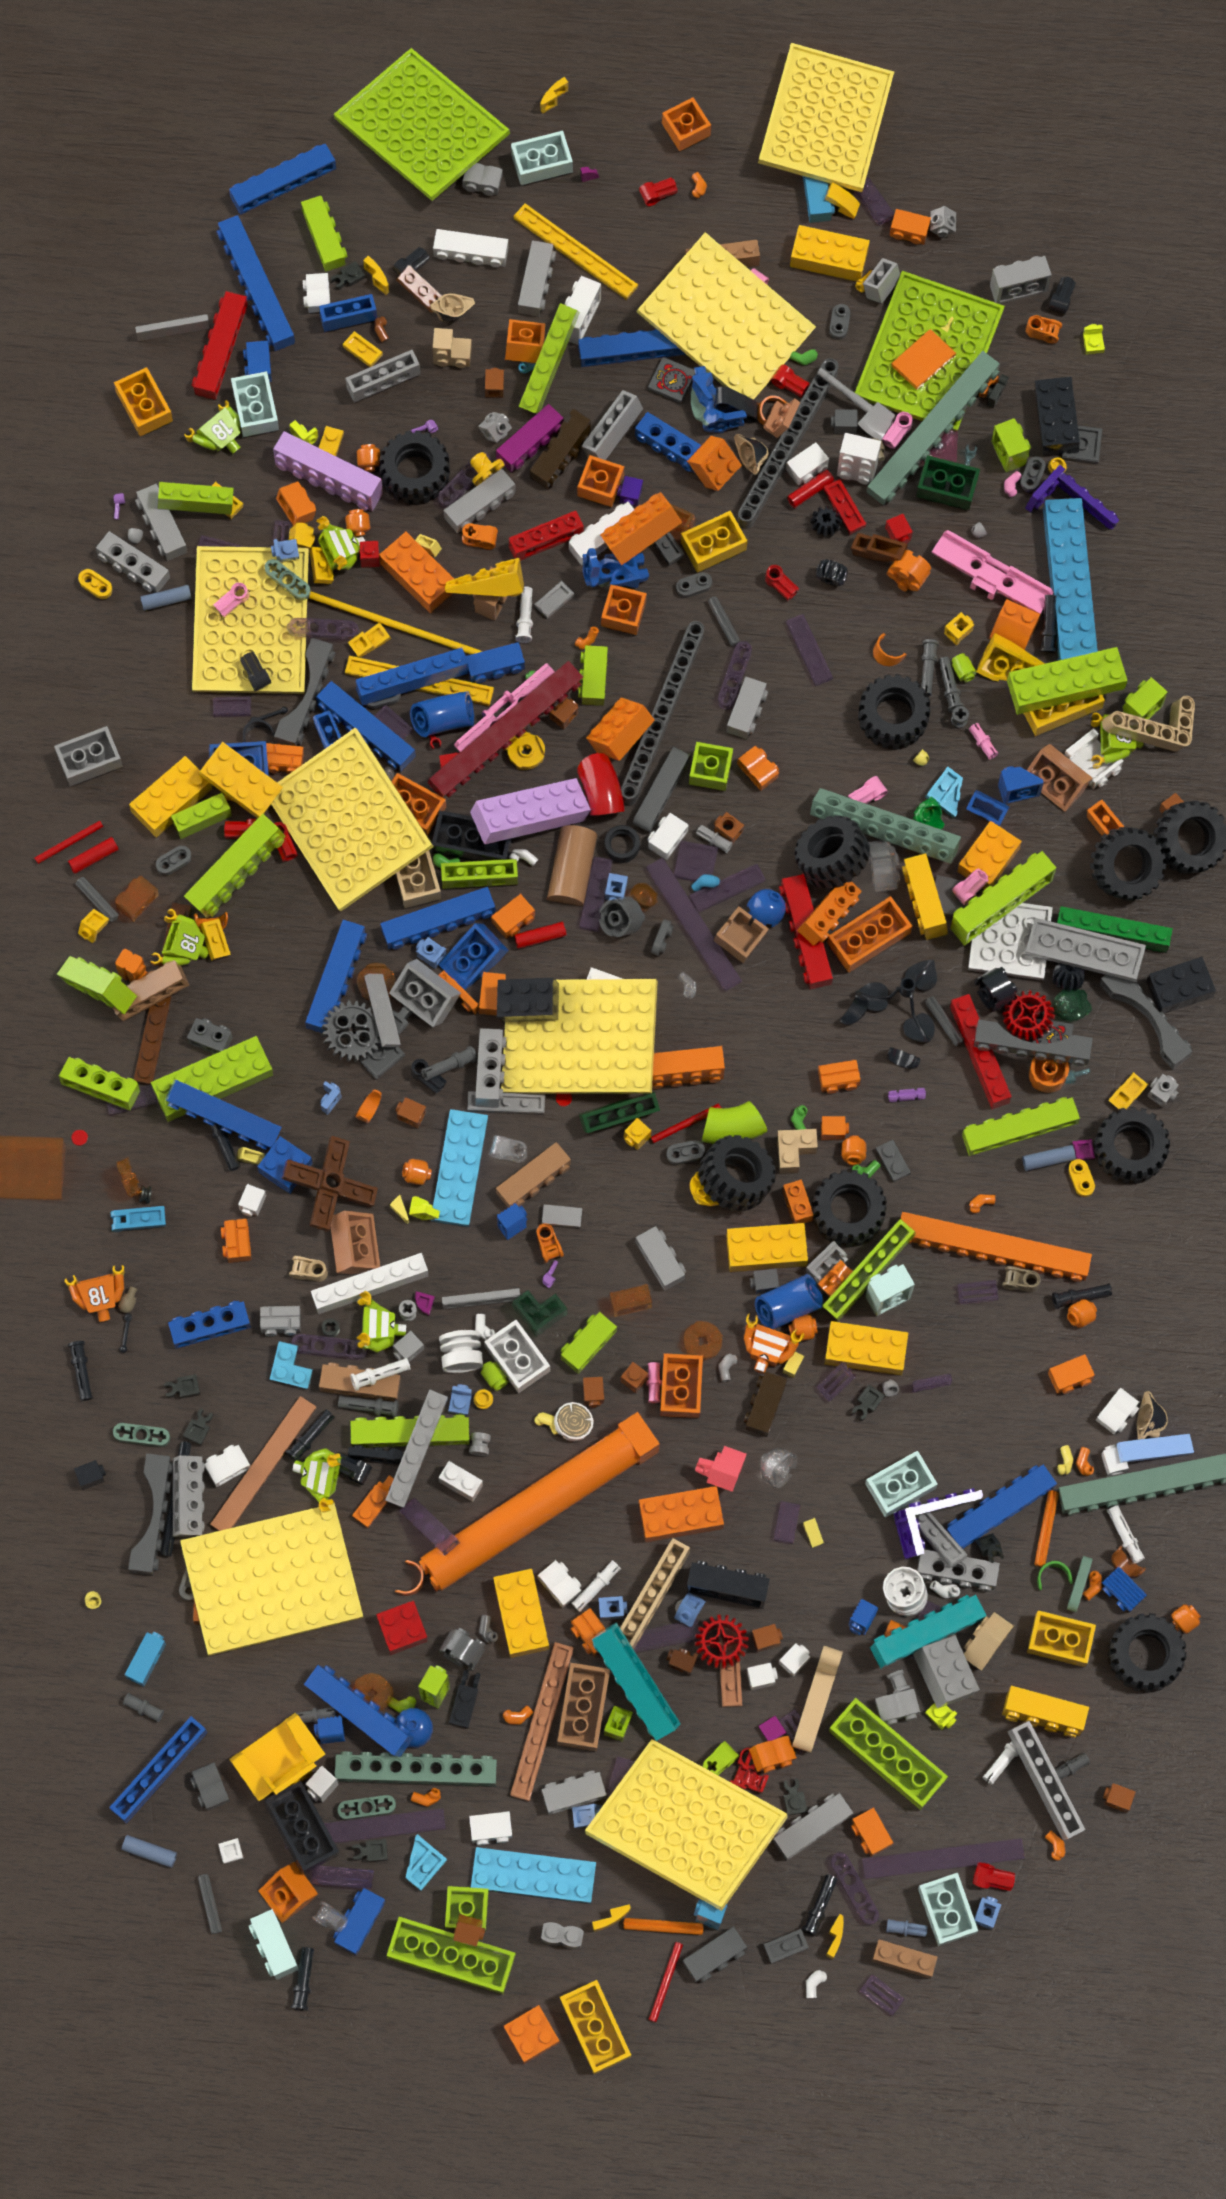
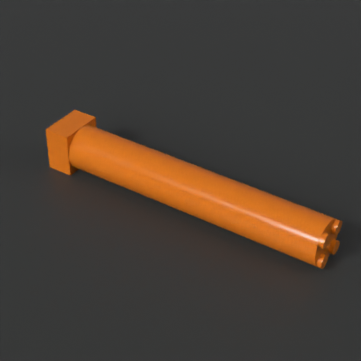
[419,1412,660,1592]

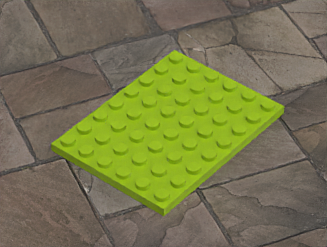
[334,48,510,201]
[855,271,1005,433]

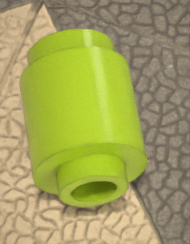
[952,653,976,682]
[481,1361,508,1391]

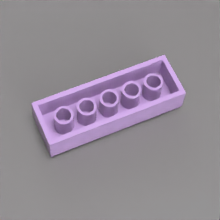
[273,431,383,512]
[470,778,591,844]

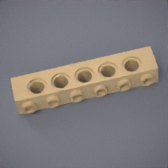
[620,1538,690,1649]

